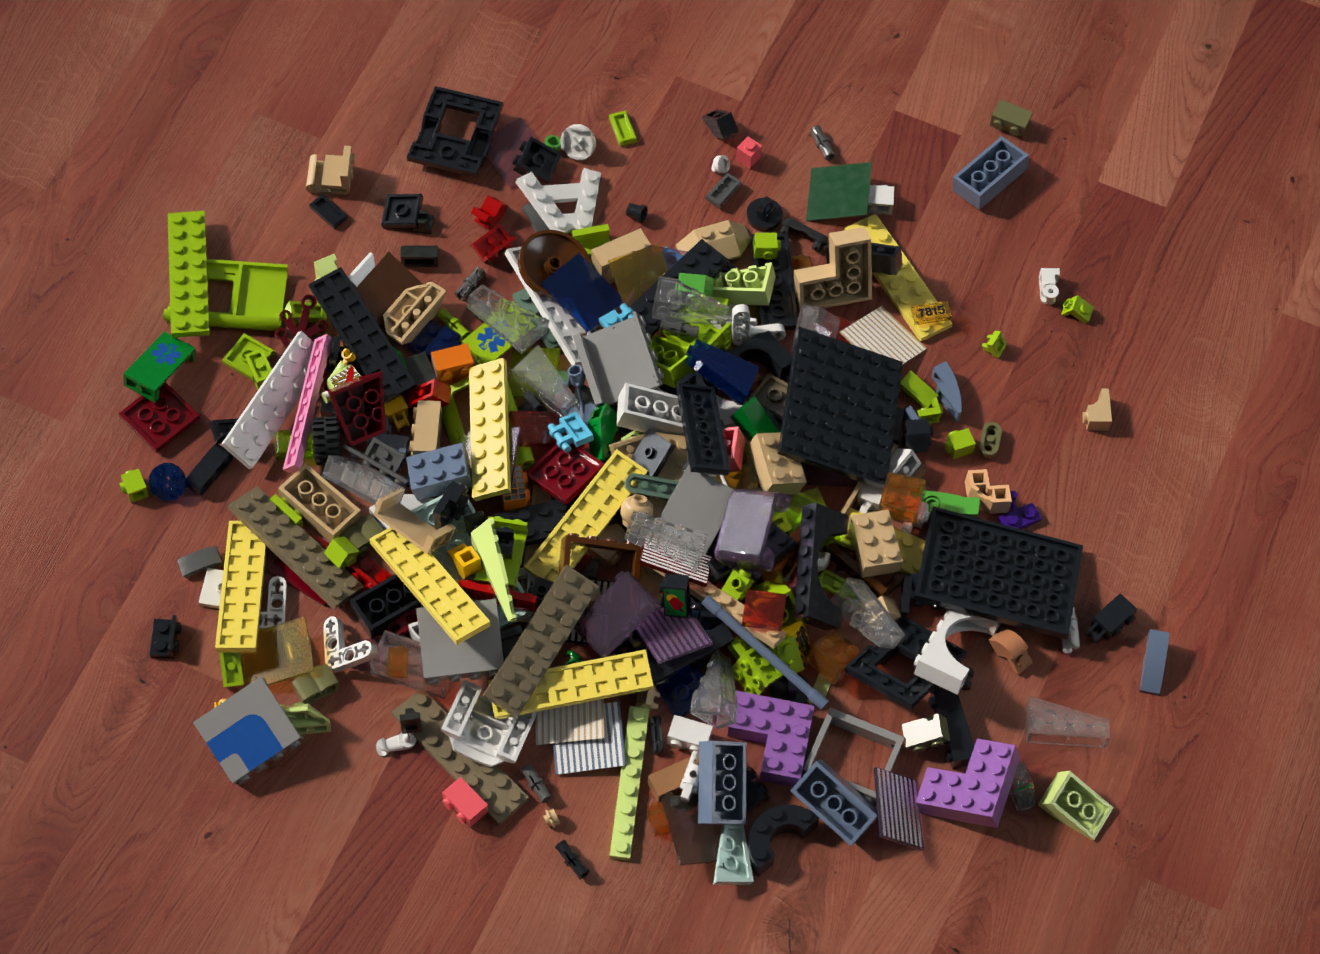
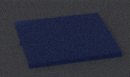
[541,253,625,333]

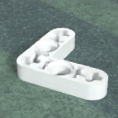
[731,304,786,346]
[258,576,287,632]
[323,616,377,672]

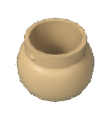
[620,494,653,530]

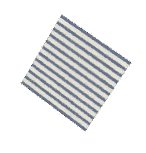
[553,702,626,775]

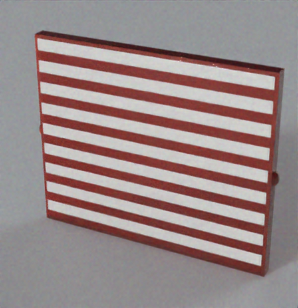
[639,533,713,587]

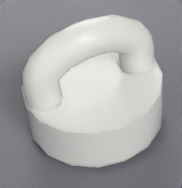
[712,155,730,173]

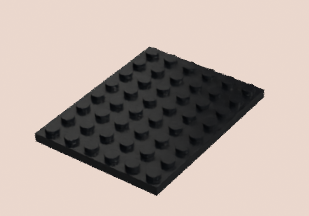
[777,326,903,489]
[913,506,1083,640]

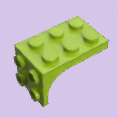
[660,304,732,366]

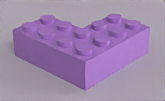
[727,691,814,787]
[915,739,1020,828]

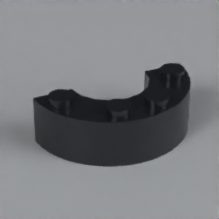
[748,805,820,877]

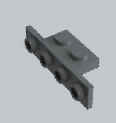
[343,437,410,486]

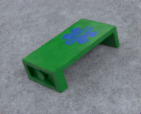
[123,331,195,403]

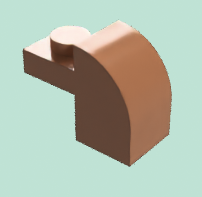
[989,628,1033,674]

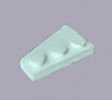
[713,824,754,885]

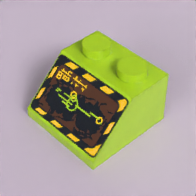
[771,621,813,673]

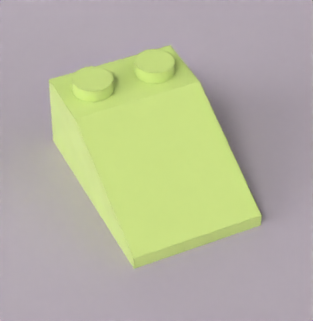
[1038,771,1114,840]

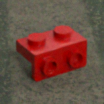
[470,223,516,263]

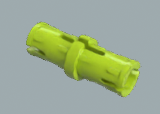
[437,308,471,341]

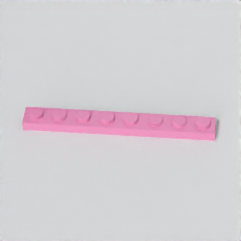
[283,334,332,473]

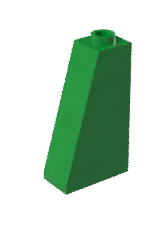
[730,396,778,442]

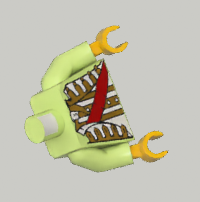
[321,348,361,403]

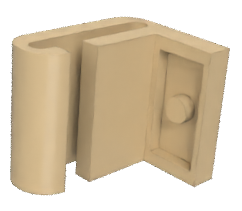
[306,146,355,195]

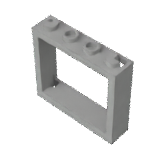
[802,708,905,807]

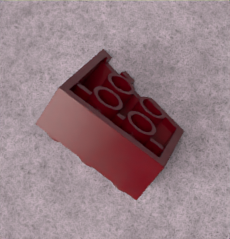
[327,371,386,446]

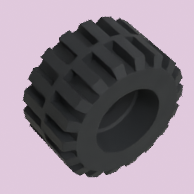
[312,416,342,465]

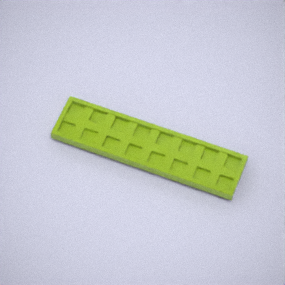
[168,211,210,338]

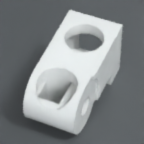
[1039,268,1060,305]

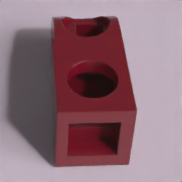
[387,607,418,637]

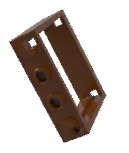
[558,533,642,619]

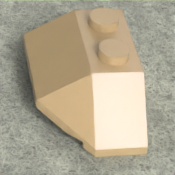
[676,220,751,260]
[383,281,447,345]

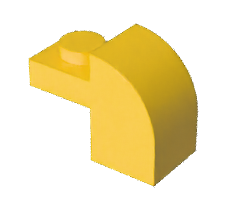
[447,542,483,579]

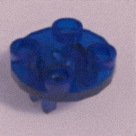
[149,463,187,501]

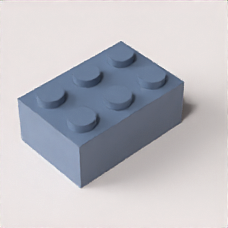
[406,443,472,501]

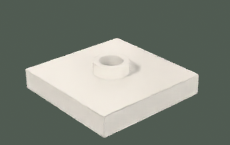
[198,568,224,609]

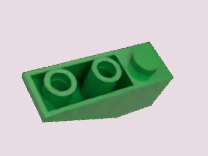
[588,403,619,462]

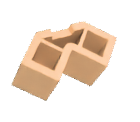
[965,469,1012,514]

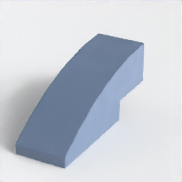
[931,361,962,422]
[1139,629,1170,695]

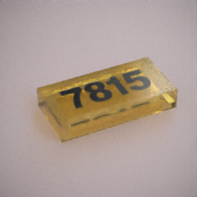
[911,301,952,325]

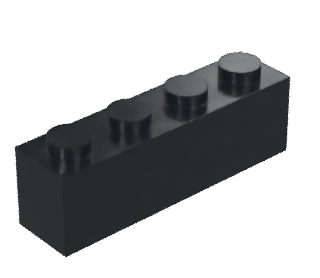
[825,242,903,275]
[928,687,974,769]

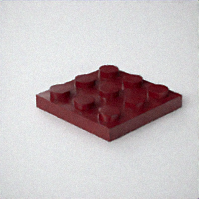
[118,382,200,453]
[526,443,605,505]

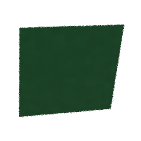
[806,162,872,221]

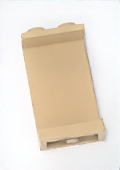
[373,488,456,554]

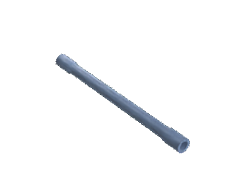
[701,595,829,709]

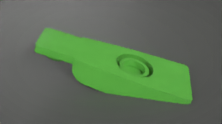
[907,489,981,520]

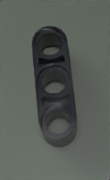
[184,444,233,496]

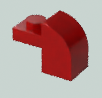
[471,195,508,230]

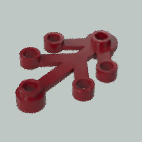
[274,294,327,349]

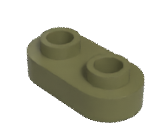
[979,422,1002,458]

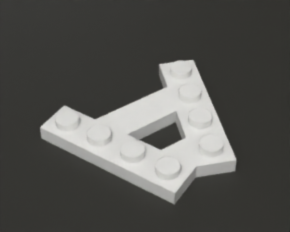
[515,168,601,234]

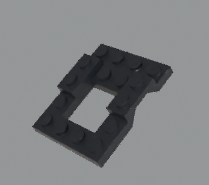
[407,86,504,178]
[845,615,967,710]

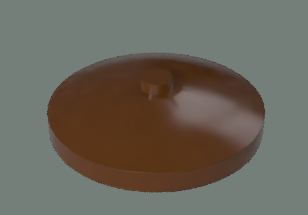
[518,230,591,300]

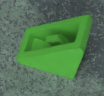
[677,273,714,296]

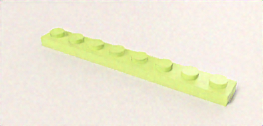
[610,706,649,861]

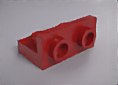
[350,555,392,590]

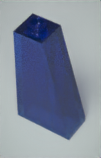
[686,339,760,405]

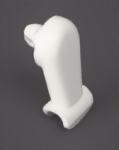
[376,733,416,757]

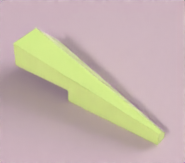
[471,518,517,622]

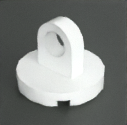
[560,124,596,160]

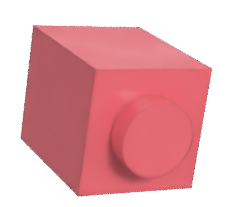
[736,136,762,169]

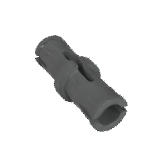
[810,125,836,160]
[455,266,486,301]
[660,319,699,339]
[521,764,553,804]

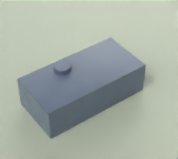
[952,136,1029,210]
[698,741,747,824]
[791,759,882,846]

